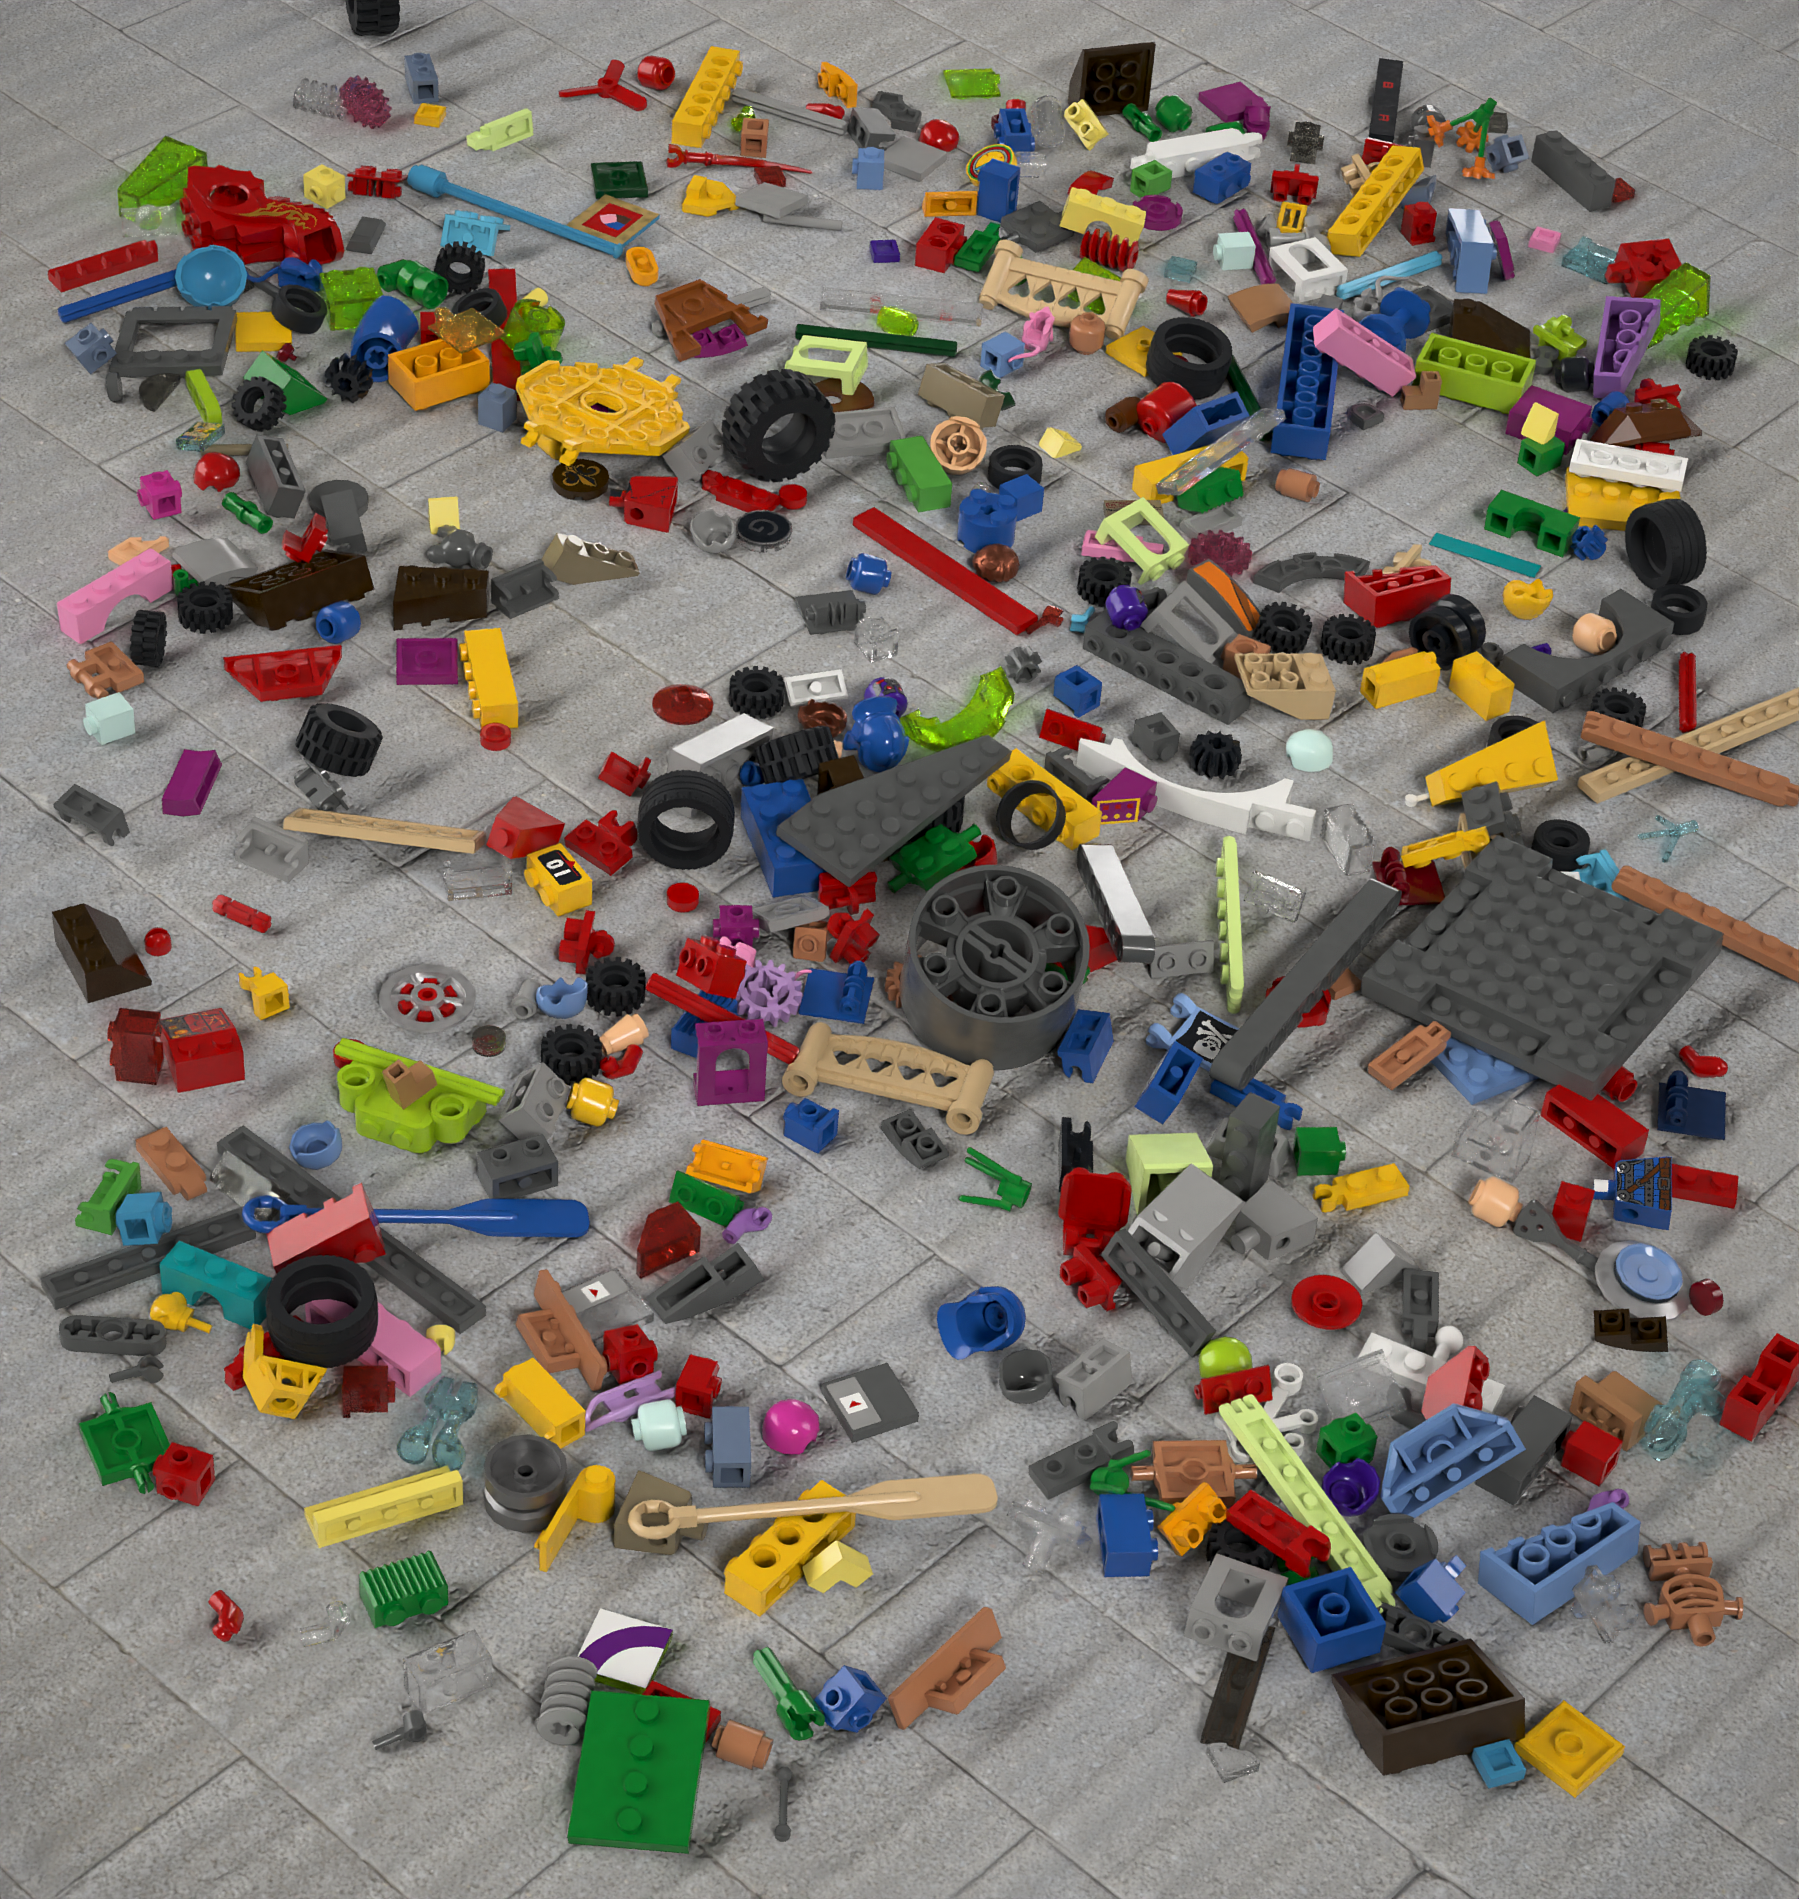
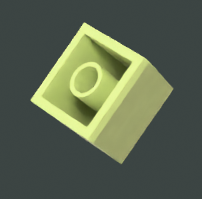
[1126,1133,1213,1216]

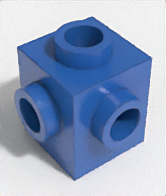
[814,1665,887,1733]

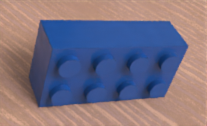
[740,779,827,898]

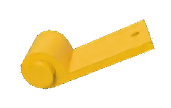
[534,1465,616,1572]

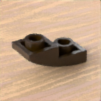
[1594,1309,1668,1352]

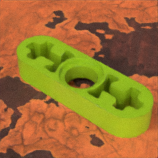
[185,369,222,427]

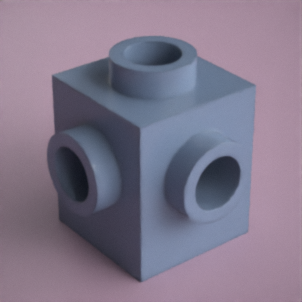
[1485,134,1529,173]
[65,323,117,375]

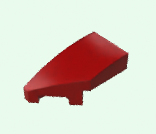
[1068,170,1114,195]

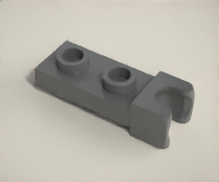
[1029,1421,1134,1500]

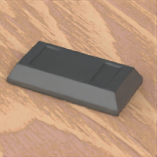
[346,216,386,254]

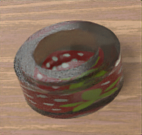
[472,1025,506,1057]

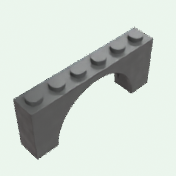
[1501,589,1674,713]

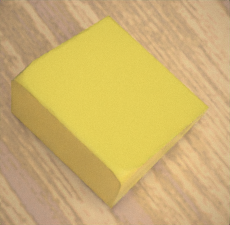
[1521,402,1559,444]
[1039,427,1082,458]
[428,496,460,534]

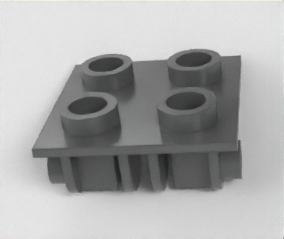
[795,590,868,635]

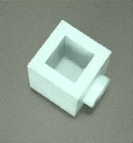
[1213,232,1256,270]
[83,692,135,745]

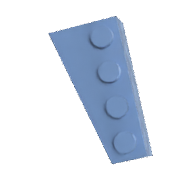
[1445,208,1497,294]
[1478,1502,1641,1625]

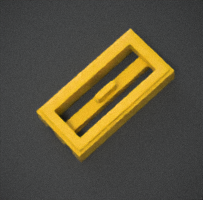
[1276,202,1308,233]

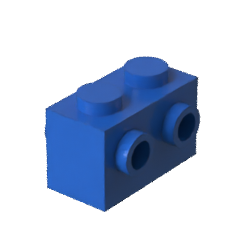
[994,108,1035,164]
[1193,151,1251,204]

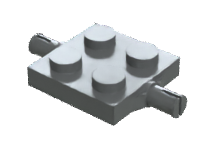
[1000,201,1074,253]

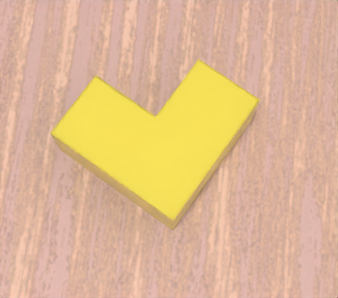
[802,1540,873,1594]

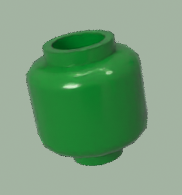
[1155,95,1193,132]

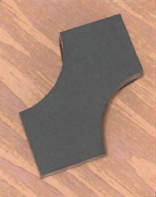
[872,91,922,133]

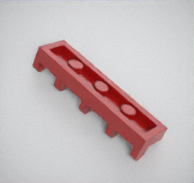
[47,240,158,293]

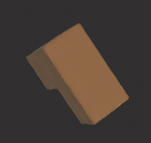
[1400,371,1442,410]
[382,1059,437,1110]

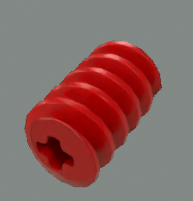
[1080,228,1139,272]

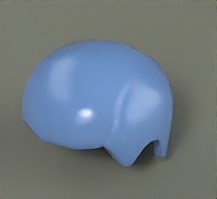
[536,977,588,1019]
[289,1120,342,1170]

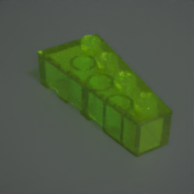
[117,135,208,225]
[1643,262,1711,350]

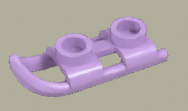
[585,1370,676,1432]

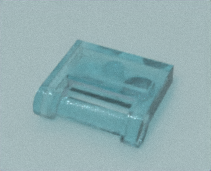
[1561,236,1617,285]

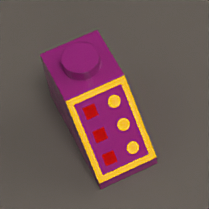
[1092,767,1158,825]

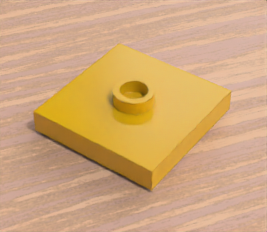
[1106,326,1183,377]

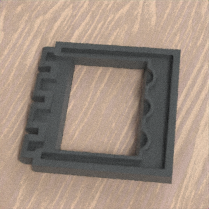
[109,306,237,377]

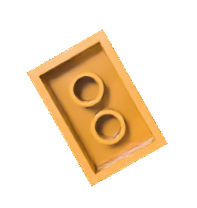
[388,332,490,411]

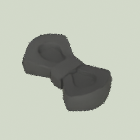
[1534,346,1559,375]

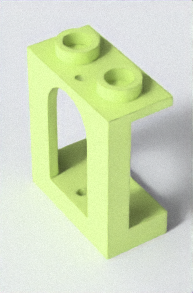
[785,335,868,395]
[1095,497,1189,585]

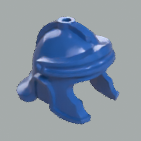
[843,696,909,773]
[937,1286,1026,1360]

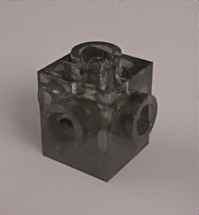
[1287,121,1324,164]

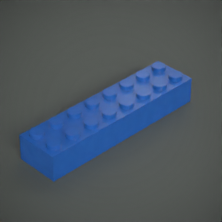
[1270,303,1344,460]

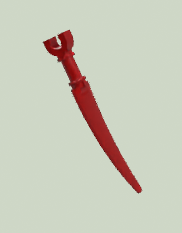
[666,144,812,174]

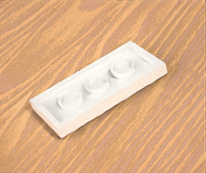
[1569,439,1688,492]

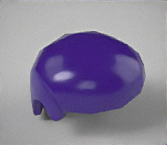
[1321,1458,1380,1517]

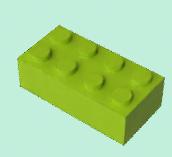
[1412,333,1536,414]

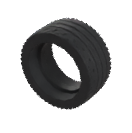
[1146,317,1233,400]
[1625,499,1707,590]
[637,770,735,870]
[266,1255,378,1368]

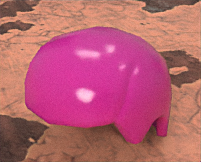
[762,1399,819,1454]

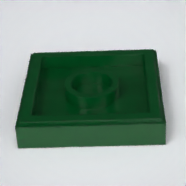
[590,161,648,199]

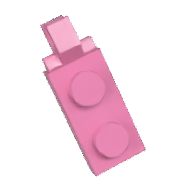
[1081,530,1164,562]

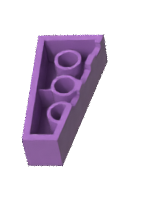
[1593,296,1661,398]

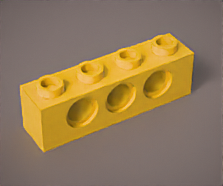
[987,748,1102,851]
[724,1480,856,1617]

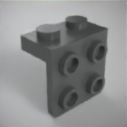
[1461,781,1525,846]

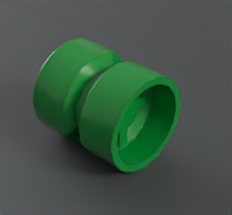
[397,261,448,309]

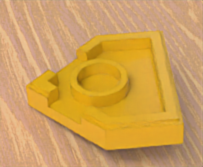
[682,175,740,217]

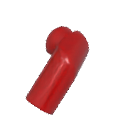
[806,103,845,120]
[208,1590,244,1642]

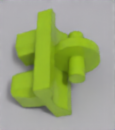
[1532,314,1587,361]

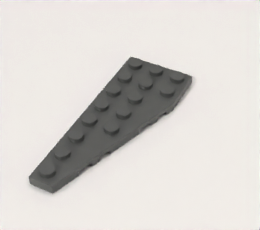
[776,735,1012,887]

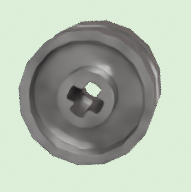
[484,1434,567,1533]

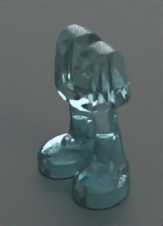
[1644,1359,1726,1461]
[396,1376,478,1471]

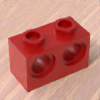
[915,217,967,274]

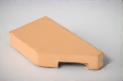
[108,536,169,565]

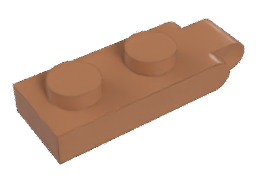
[1368,1021,1451,1090]
[135,1127,207,1201]

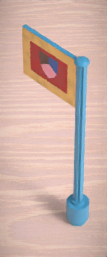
[407,164,660,259]

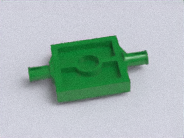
[887,824,982,894]
[79,1392,170,1494]

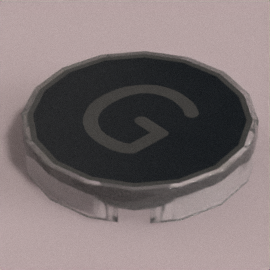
[735,510,792,553]

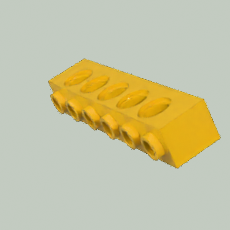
[671,46,743,148]
[1327,145,1424,257]

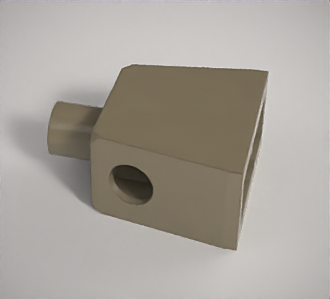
[614,1470,708,1555]

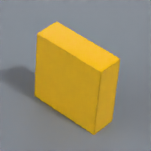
[414,103,446,128]

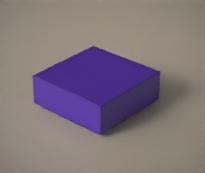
[869,239,900,263]

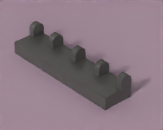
[1101,1228,1216,1358]

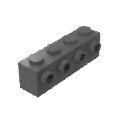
[1531,130,1616,212]

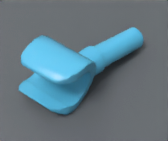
[1070,606,1095,633]

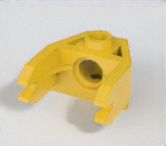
[243,1324,327,1419]

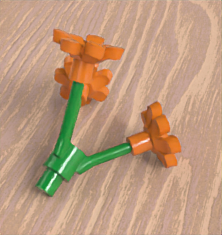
[1427,98,1497,179]

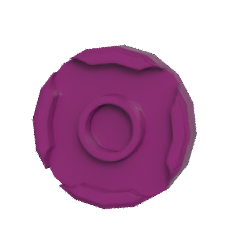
[1132,195,1183,231]

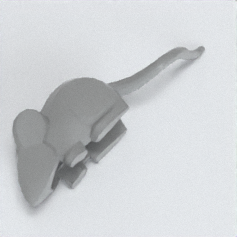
[1351,276,1411,323]

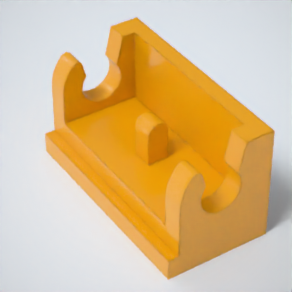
[685,1139,768,1193]

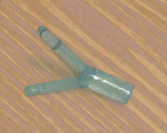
[1638,815,1699,863]

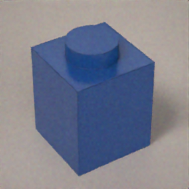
[999,474,1044,522]

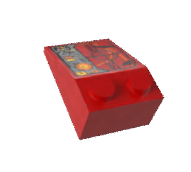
[155,1008,245,1093]

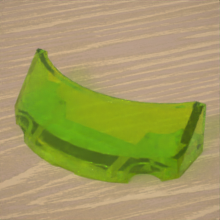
[899,666,1015,752]

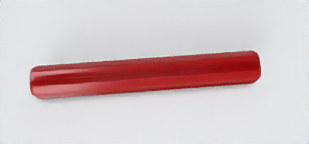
[1679,652,1697,733]

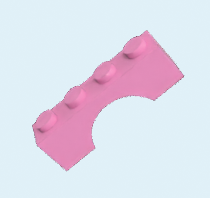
[57,548,174,644]

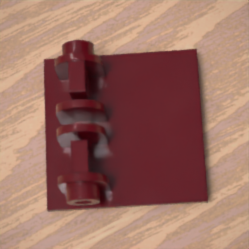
[1372,847,1445,906]

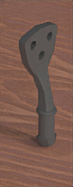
[1514,1199,1598,1272]

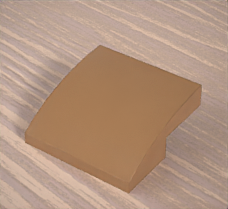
[1227,284,1293,333]

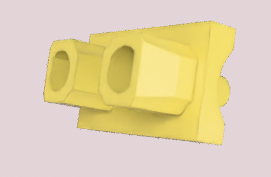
[1063,99,1109,150]

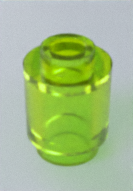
[876,305,919,336]

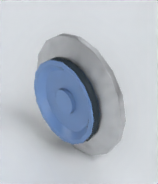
[1595,1240,1691,1322]

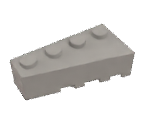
[666,713,774,819]

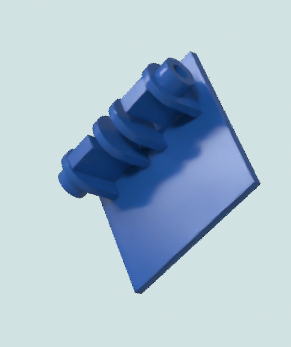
[799,961,874,1024]

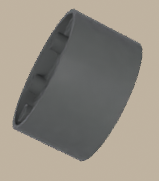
[899,865,1090,1071]

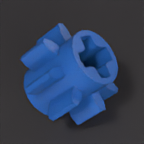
[1570,525,1608,561]

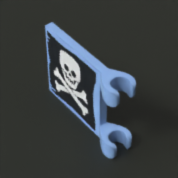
[1145,993,1239,1072]

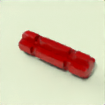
[212,894,272,933]

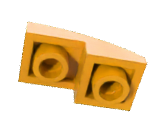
[818,62,858,108]

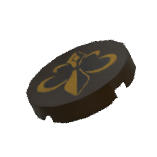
[552,459,609,501]

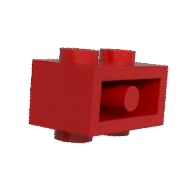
[676,935,747,999]

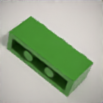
[886,436,952,513]

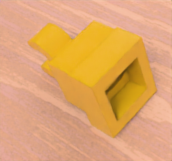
[238,966,290,1021]

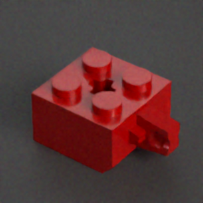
[1604,238,1688,300]

